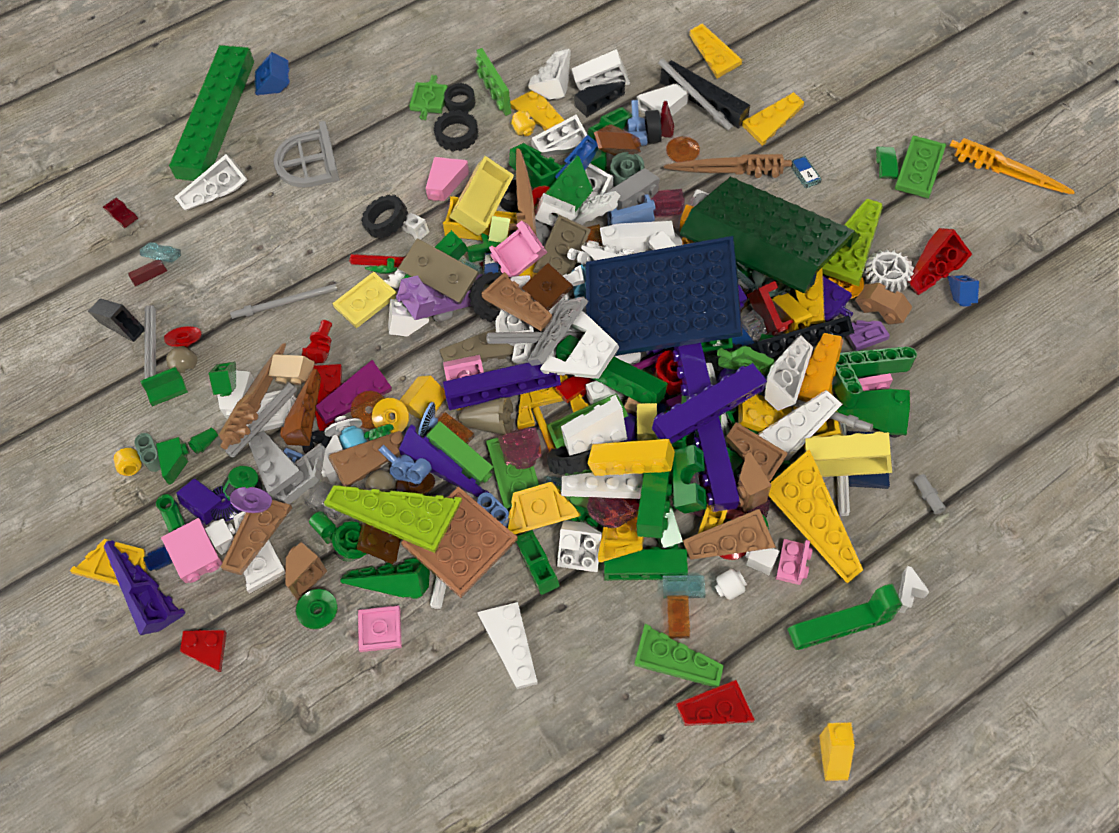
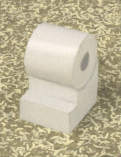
[402,213,429,240]

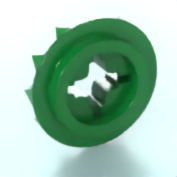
[364,424,394,441]

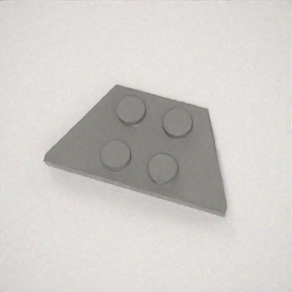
[262,443,326,504]

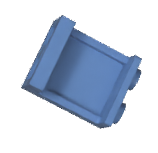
[607,194,655,226]

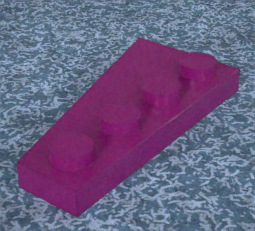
[316,360,392,424]

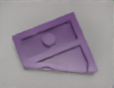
[846,320,890,351]

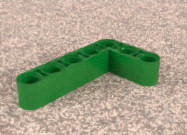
[832,346,917,407]
[787,584,903,650]

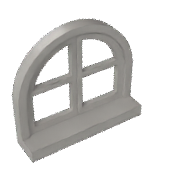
[274,121,340,188]

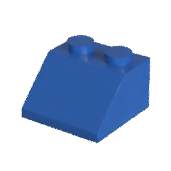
[255,52,290,95]

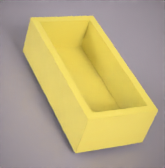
[449,156,514,236]
[805,432,892,477]

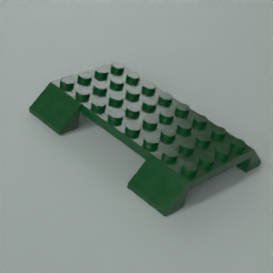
[680,177,859,294]

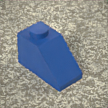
[948,275,979,306]

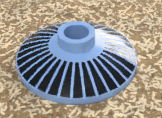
[418,402,438,437]

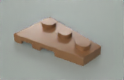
[725,422,788,482]

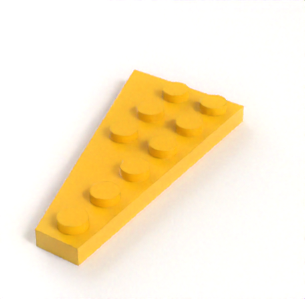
[769,449,863,583]

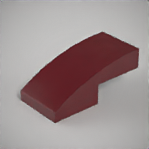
[103,198,138,228]

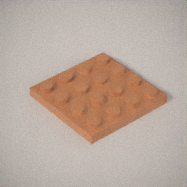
[401,487,518,598]

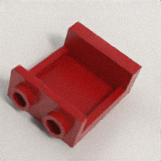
[747,281,793,336]

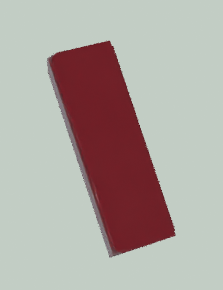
[128,258,167,286]

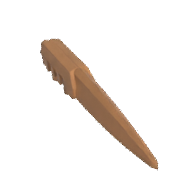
[509,149,537,236]
[664,154,792,178]
[219,343,286,449]

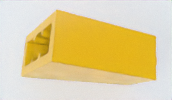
[772,293,813,334]
[819,722,855,781]

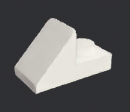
[898,566,929,614]

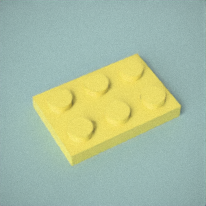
[332,272,397,328]

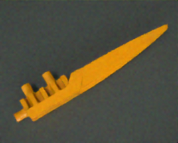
[950,138,1075,194]

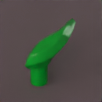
[365,258,398,274]

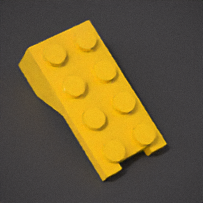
[443,196,517,241]

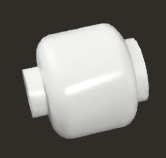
[715,569,747,600]

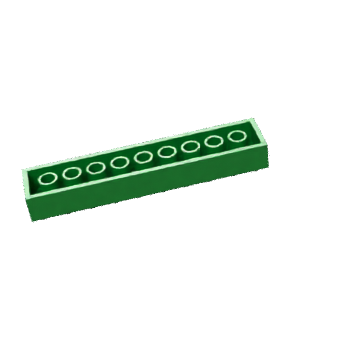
[169,45,254,181]

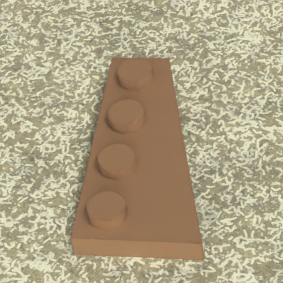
[482,272,552,331]
[329,431,404,487]
[221,500,292,575]
[683,509,776,560]

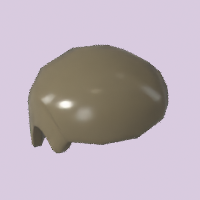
[166,346,198,374]
[365,470,397,492]

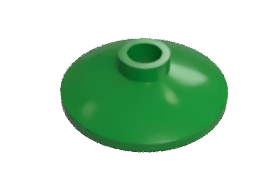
[296,589,338,630]

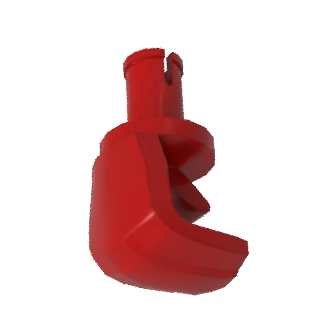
[302,320,332,364]

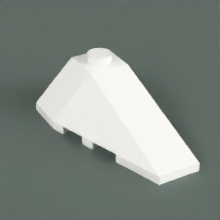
[528,49,571,100]
[175,154,248,211]
[600,221,675,254]
[496,275,535,346]
[765,336,813,411]

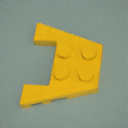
[517,374,589,430]

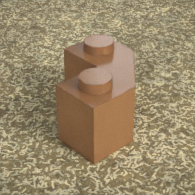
[855,283,912,324]

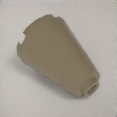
[459,397,514,435]

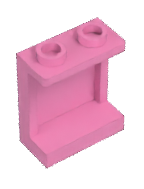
[489,221,547,278]
[161,518,223,583]

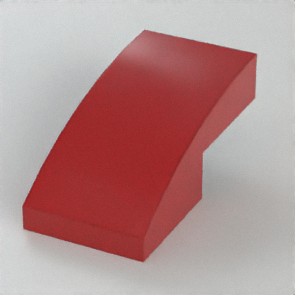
[555,376,594,403]

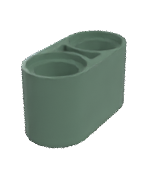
[134,433,161,472]

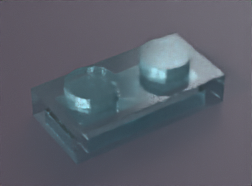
[140,242,181,263]
[662,575,705,598]

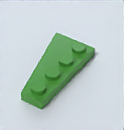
[634,624,724,688]

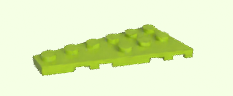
[823,199,883,286]
[324,485,462,553]

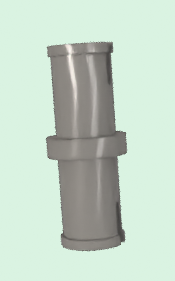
[914,474,946,515]

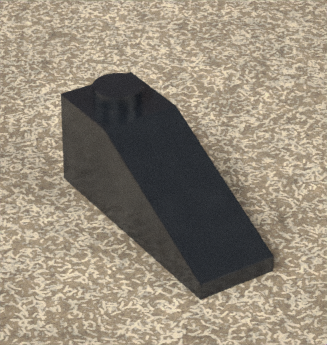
[574,81,625,118]

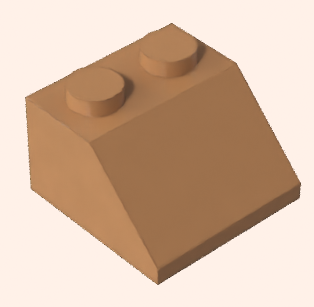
[737,452,772,512]
[285,542,327,601]

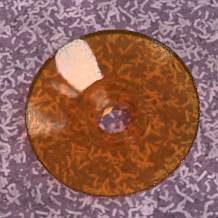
[666,136,700,162]
[351,391,385,429]

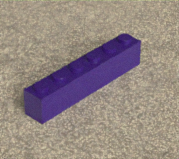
[443,362,561,411]
[652,363,767,444]

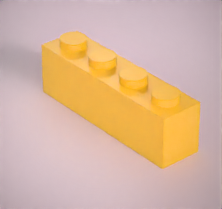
[588,439,675,476]

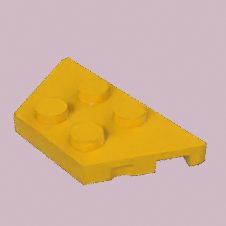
[508,482,581,535]
[598,500,644,562]
[70,539,147,586]

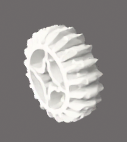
[863,249,914,293]

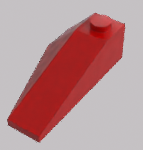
[907,228,972,295]

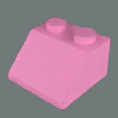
[443,355,484,381]

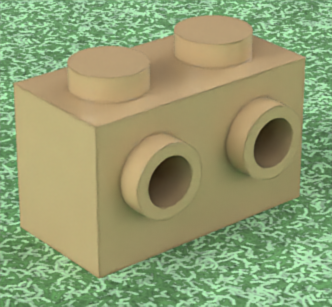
[268,354,315,385]

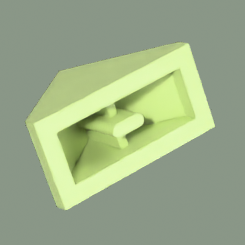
[488,216,510,243]

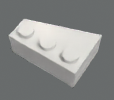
[572,49,630,91]
[531,115,587,157]
[561,395,627,455]

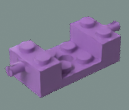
[396,274,483,320]

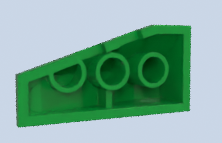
[833,389,910,436]
[340,557,430,599]

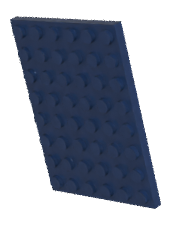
[586,236,743,356]

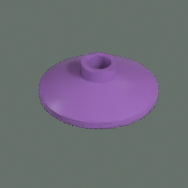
[230,487,272,513]

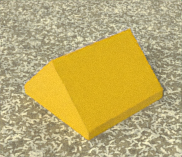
[400,375,446,420]

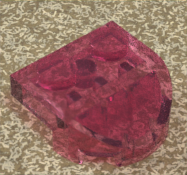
[650,189,685,216]
[498,427,542,469]
[587,497,637,528]

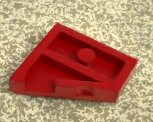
[180,630,227,672]

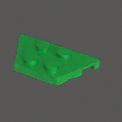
[534,155,593,214]

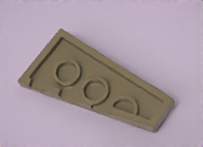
[439,328,514,362]

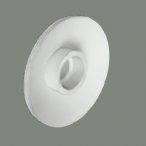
[324,416,362,437]

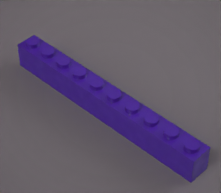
[673,343,740,512]

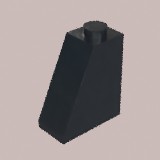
[88,298,145,342]

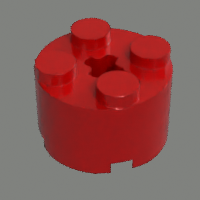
[654,350,682,395]

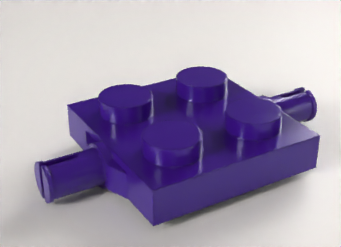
[823,276,853,322]

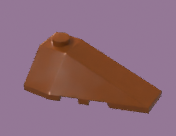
[594,124,641,156]
[280,369,321,446]

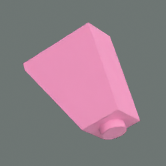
[426,157,469,201]

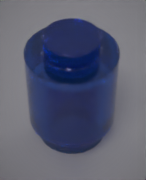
[143,545,173,571]

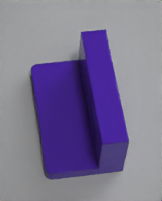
[176,479,222,525]

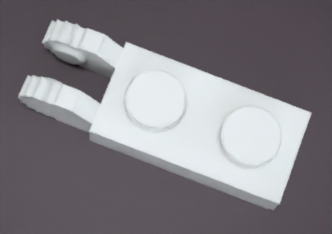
[567,248,594,266]

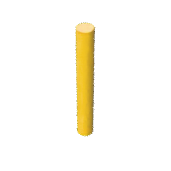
[533,407,556,452]

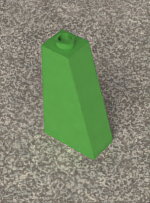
[426,421,493,486]

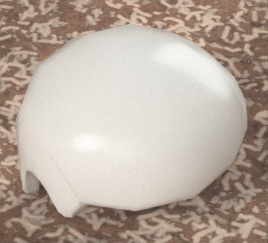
[384,269,406,289]

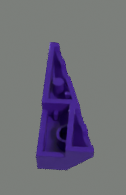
[399,424,489,497]
[104,540,185,635]

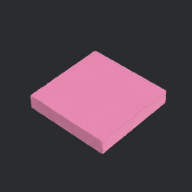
[358,605,402,652]

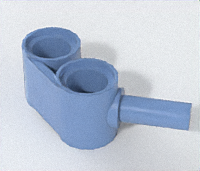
[627,100,647,146]
[378,445,432,484]
[477,493,509,528]

